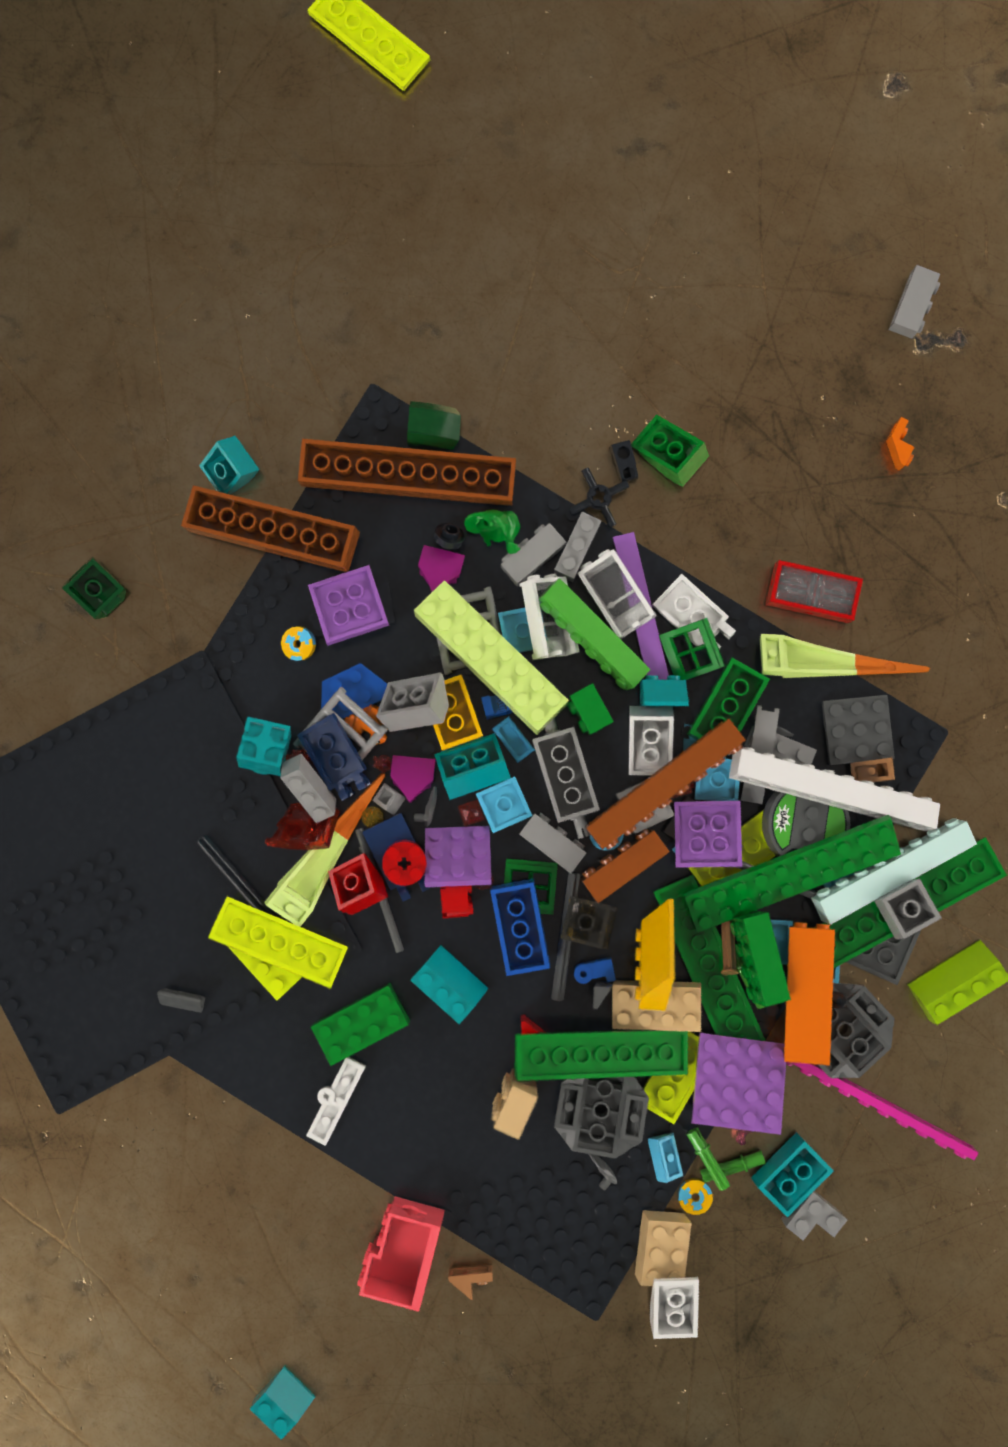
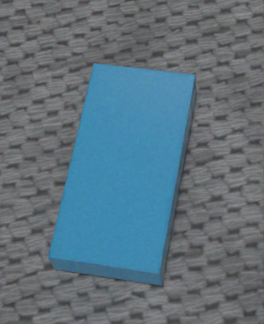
[492,716,535,763]

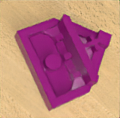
[418,545,465,592]
[391,755,436,803]

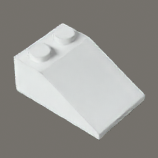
[629,706,674,775]
[650,1277,699,1339]

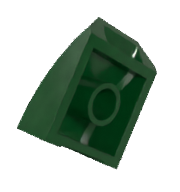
[407,401,461,450]
[62,557,126,619]

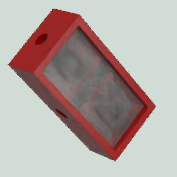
[765,560,863,623]

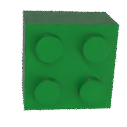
[567,683,614,736]

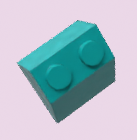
[199,436,260,495]
[640,676,689,706]
[250,1366,315,1440]

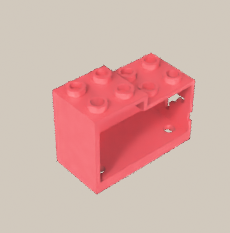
[357,1196,445,1312]

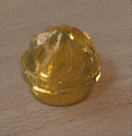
[362,806,383,828]

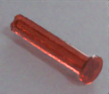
[373,755,392,772]

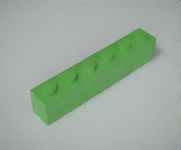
[539,578,650,690]

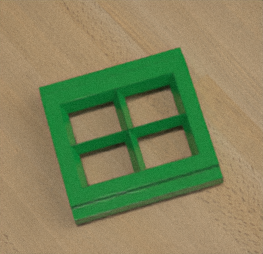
[659,618,725,680]
[504,859,558,915]

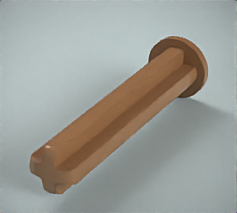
[721,920,739,975]

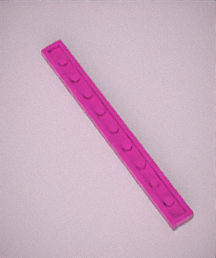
[786,1062,978,1160]

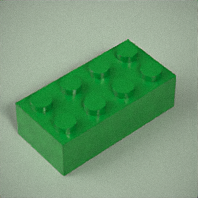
[687,658,770,740]
[730,911,791,1007]
[311,983,410,1066]

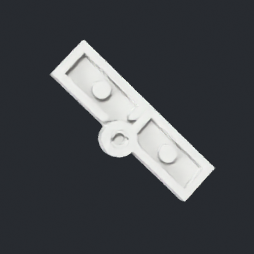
[306,1057,366,1146]

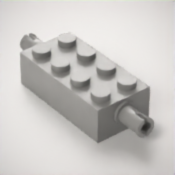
[532,718,600,839]

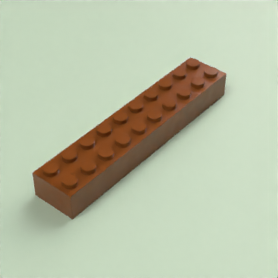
[298,439,516,506]

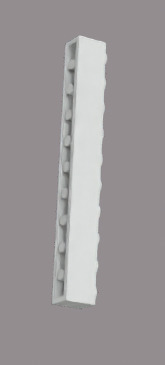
[729,747,940,832]

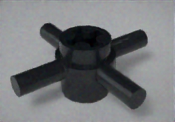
[569,467,630,528]

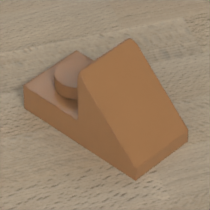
[850,758,895,782]
[448,1265,493,1300]

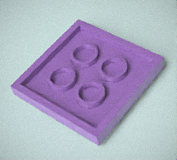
[308,565,389,646]
[674,801,742,868]
[425,826,491,887]

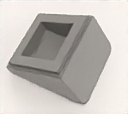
[372,783,405,815]

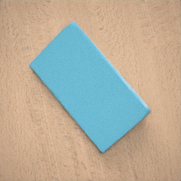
[648,1133,683,1183]

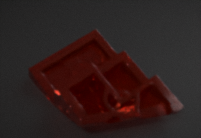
[265,802,340,850]

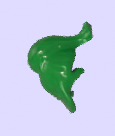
[464,509,521,554]

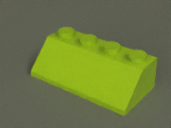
[907,940,1008,1025]

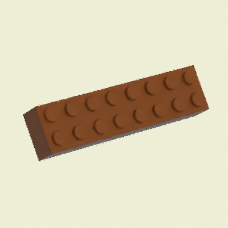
[181,485,360,572]
[585,719,745,850]

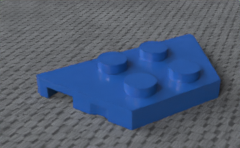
[321,663,387,719]

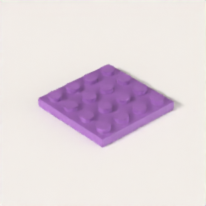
[691,1033,786,1135]

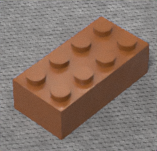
[581,829,669,903]

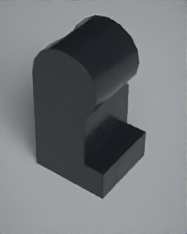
[609,440,638,482]

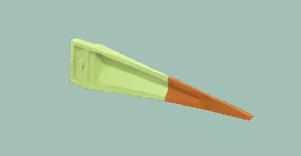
[760,634,930,678]
[264,773,385,927]

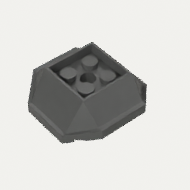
[817,983,895,1078]
[554,1077,649,1158]

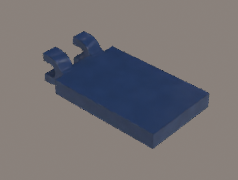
[297,713,372,801]
[362,813,430,902]

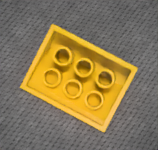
[635,899,674,1011]

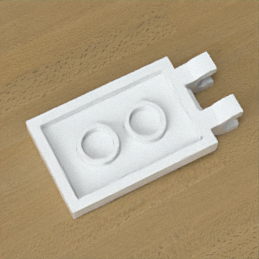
[652,574,736,650]

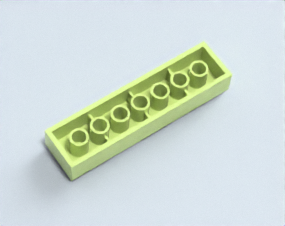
[414,580,569,735]

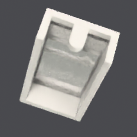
[577,549,657,639]
[519,574,579,660]

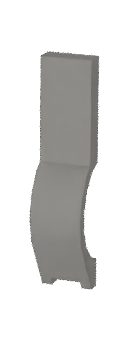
[741,705,779,804]

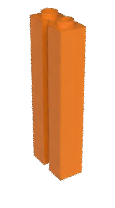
[784,922,835,1065]

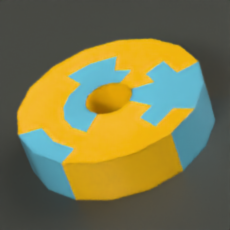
[281,626,316,661]
[678,1178,713,1215]

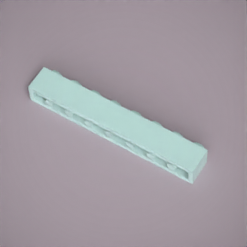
[811,818,977,925]

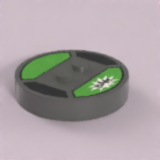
[762,791,850,857]

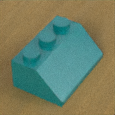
[435,733,511,800]
[411,945,489,1024]
[751,1132,834,1217]

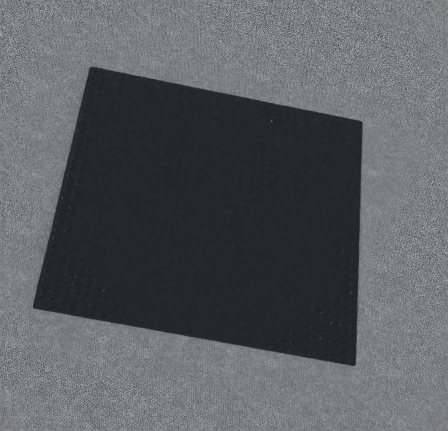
[169,384,948,1321]

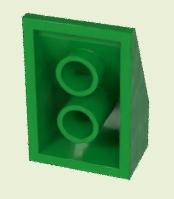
[631,414,709,487]

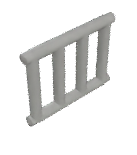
[437,587,501,675]
[293,687,388,760]

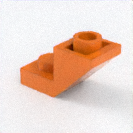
[886,417,914,470]

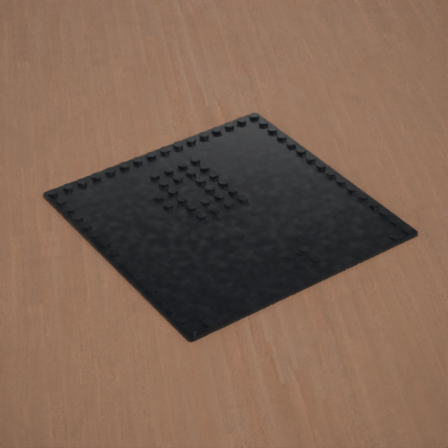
[0,651,362,1114]

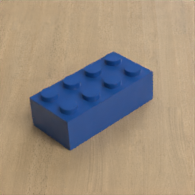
[490,878,550,976]

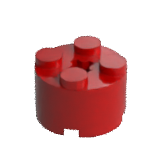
[382,840,426,886]
[440,885,473,918]

